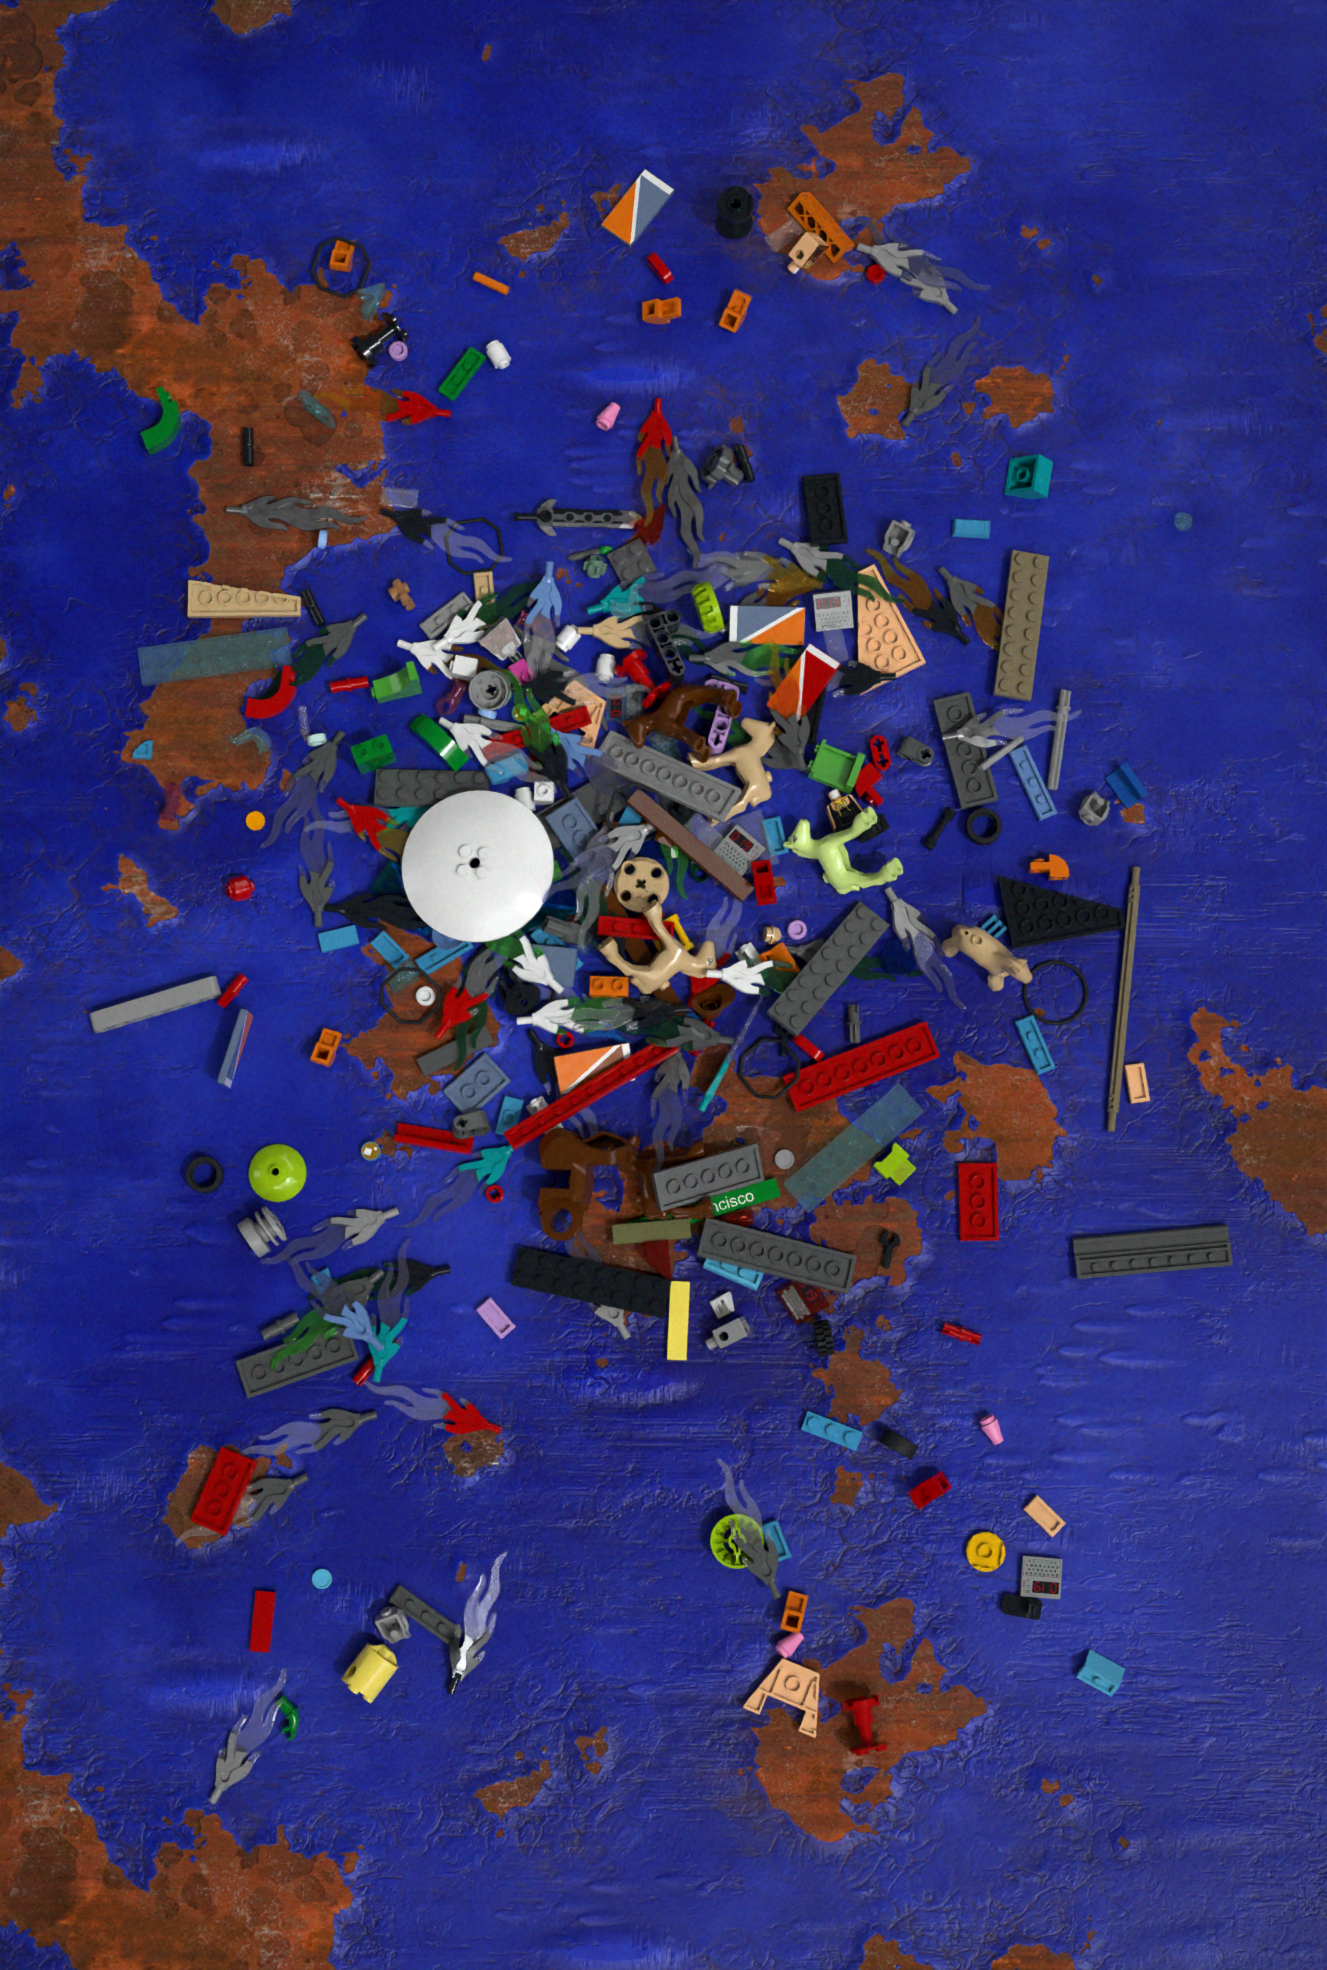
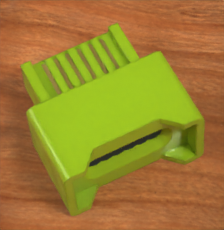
[872,1142,916,1186]

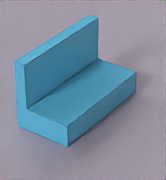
[1076,1650,1125,1697]

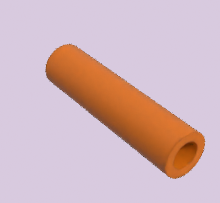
[473,271,510,295]

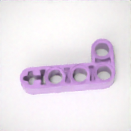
[704,679,739,756]

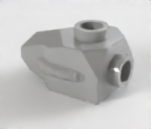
[882,520,915,558]
[1078,791,1110,826]
[375,1607,411,1644]

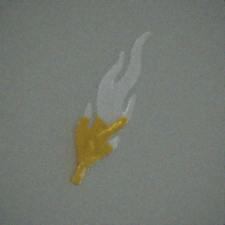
[687,548,824,593]

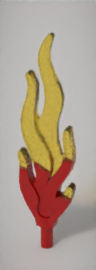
[336,797,410,862]

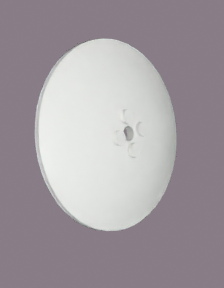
[402,790,554,942]

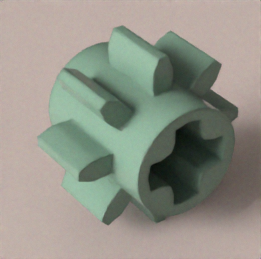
[583,555,607,578]

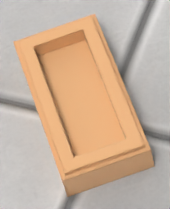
[1124,1063,1150,1104]
[1023,1495,1066,1537]

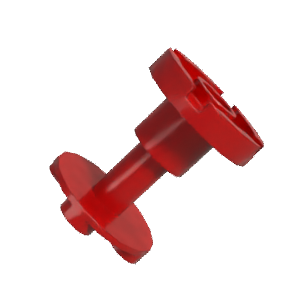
[614,648,672,710]
[840,1695,888,1756]

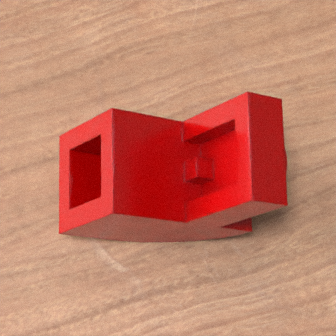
[854,762,884,808]
[751,859,777,906]
[908,1471,952,1510]

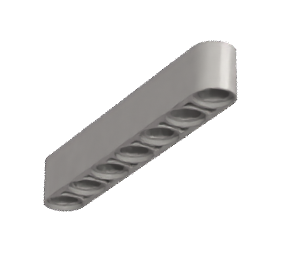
[89,976,222,1033]

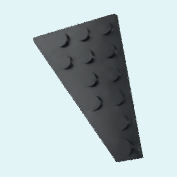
[997,876,1126,950]

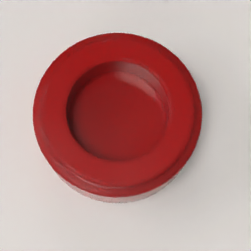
[866,264,885,284]

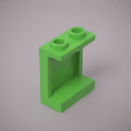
[807,739,866,794]

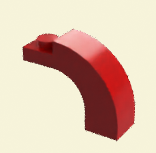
[245,665,298,719]

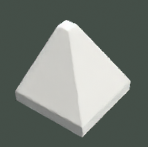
[710,1291,734,1319]

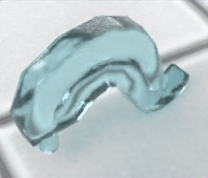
[610,583,643,618]
[229,727,271,755]

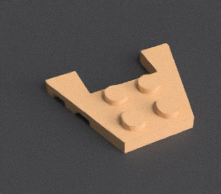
[529,681,607,759]
[743,1658,820,1738]

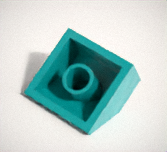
[1004,454,1053,500]

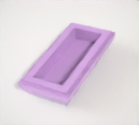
[476,1297,516,1339]

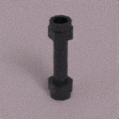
[923,807,957,851]

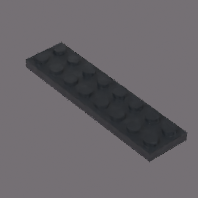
[511,1247,672,1319]

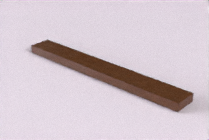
[626,788,754,903]
[591,883,687,1023]

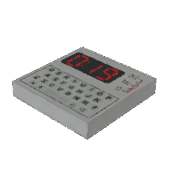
[813,589,854,632]
[713,824,766,876]
[1020,1556,1063,1599]

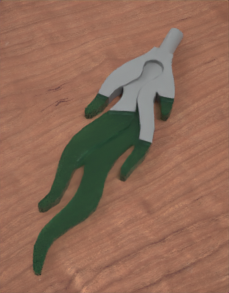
[778,537,905,603]

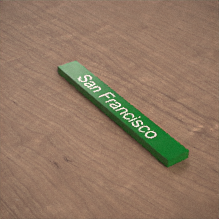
[627,1178,781,1224]

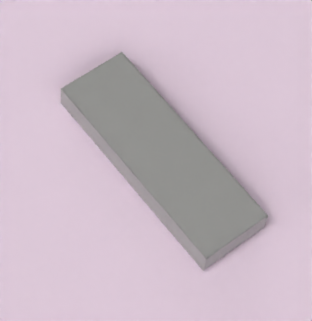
[419,591,474,640]

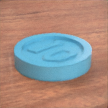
[312,1569,332,1589]

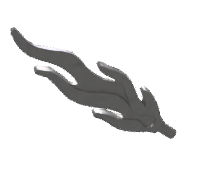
[664,436,705,569]
[226,496,367,532]
[512,624,608,731]

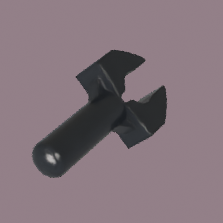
[775,1023,791,1057]
[880,1231,900,1269]

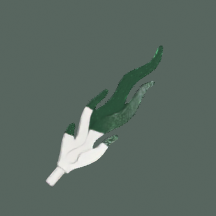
[432,579,542,651]
[706,959,850,996]

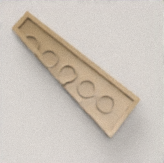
[188,580,302,618]

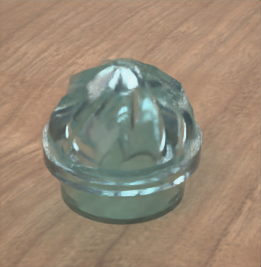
[1174,511,1193,531]

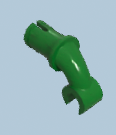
[275,1695,299,1741]

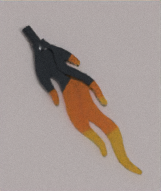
[865,549,971,646]

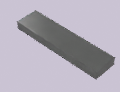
[416,1026,494,1077]
[388,1585,464,1645]

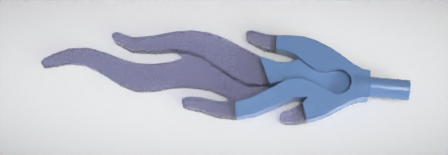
[541,722,635,807]
[278,1255,385,1352]

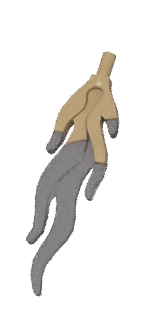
[578,614,719,650]

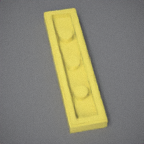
[667,1281,690,1360]

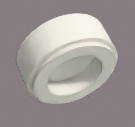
[416,986,436,1006]

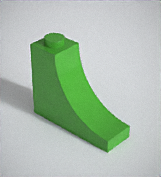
[371,661,423,703]

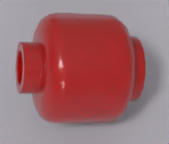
[225,875,255,902]

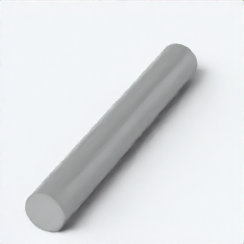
[978,735,1024,772]

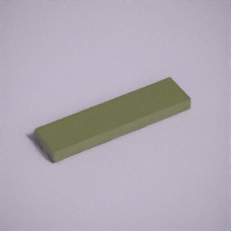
[612,1218,691,1245]

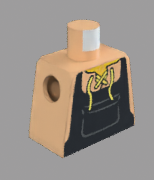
[787,232,829,274]
[826,789,863,833]

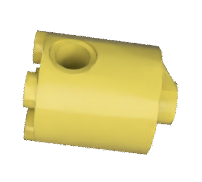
[341,1643,399,1703]

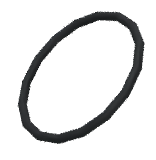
[1023,960,1088,1025]

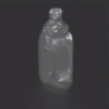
[298,706,310,742]

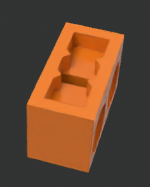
[589,976,629,999]

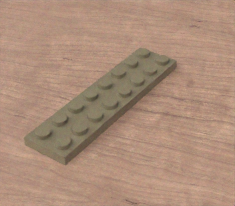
[993,550,1049,702]

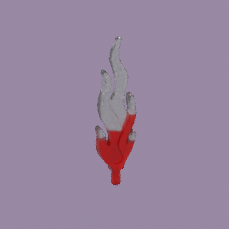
[686,879,750,1009]
[433,928,522,1040]
[364,1380,502,1434]

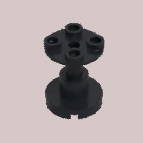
[716,186,754,239]
[349,312,409,370]

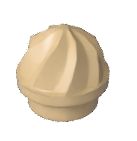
[763,925,782,944]

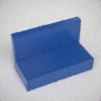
[1105,763,1148,810]

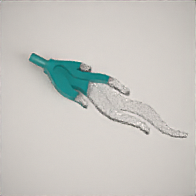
[304,804,430,836]

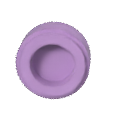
[389,341,408,361]
[787,920,807,940]

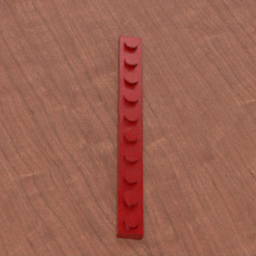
[503,1034,679,1151]

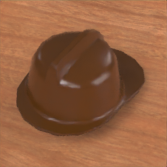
[692,984,735,1019]

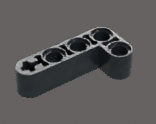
[645,609,686,685]

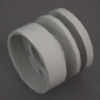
[469,670,513,711]
[237,1206,288,1258]

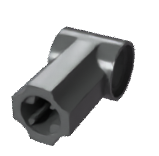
[542,916,582,945]

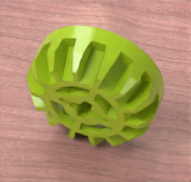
[691,581,724,633]
[710,1514,764,1569]

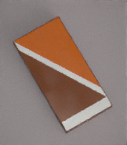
[553,1042,636,1095]

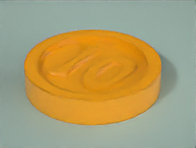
[246,811,265,831]

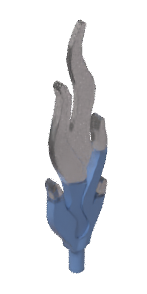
[524,561,562,702]

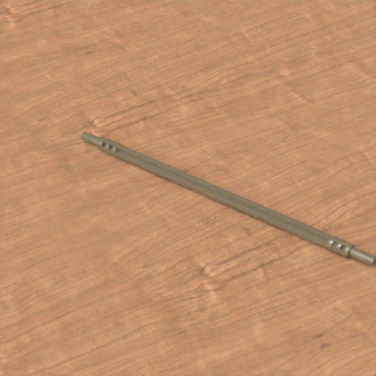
[1107,866,1141,1132]

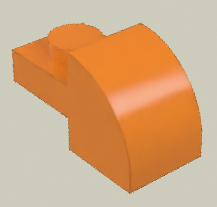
[329,240,355,273]
[719,289,752,333]
[642,297,681,324]
[1028,854,1069,880]
[310,1028,342,1068]
[780,1591,808,1634]

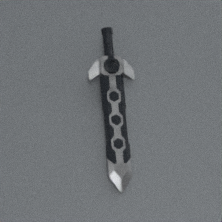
[514,499,645,536]

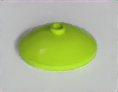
[249,1144,307,1202]

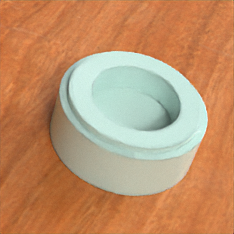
[307,733,327,746]

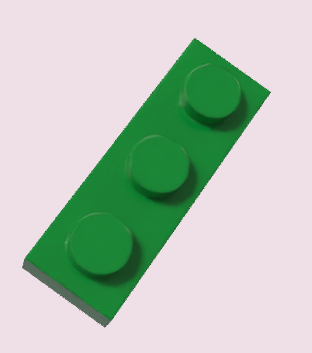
[438,347,486,403]

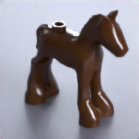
[621,682,743,763]
[616,1134,715,1220]

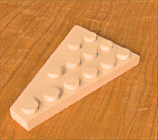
[857,564,926,696]

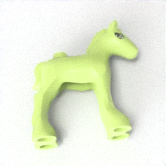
[783,806,903,894]

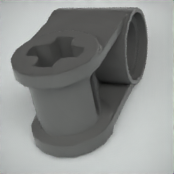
[896,736,934,767]
[452,1110,491,1140]

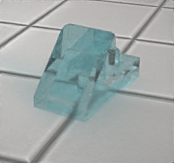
[357,283,387,323]
[385,958,420,994]

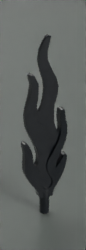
[324,893,429,930]

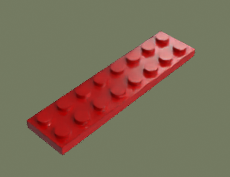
[782,1021,940,1113]

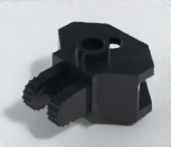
[498,971,542,1015]

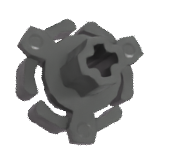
[700,444,744,490]

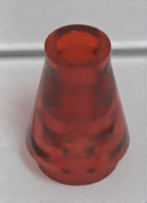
[725,1208,754,1227]

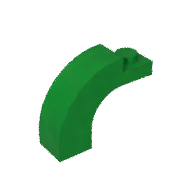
[140,386,181,455]
[409,714,469,772]

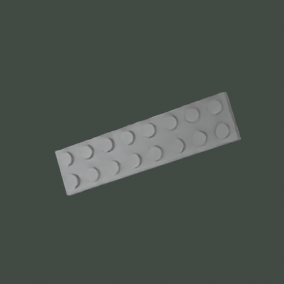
[592,730,741,823]

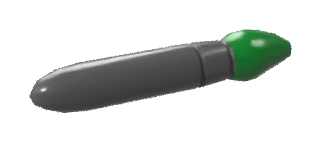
[568,546,613,561]

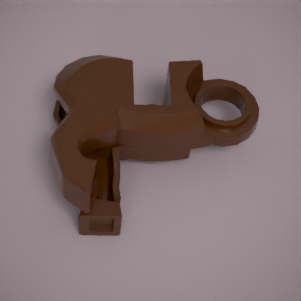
[537,1128,638,1241]

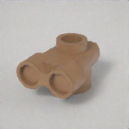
[388,579,415,611]

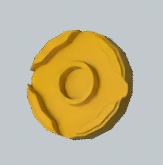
[966,1532,1005,1572]

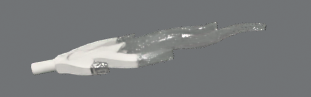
[439,717,557,793]

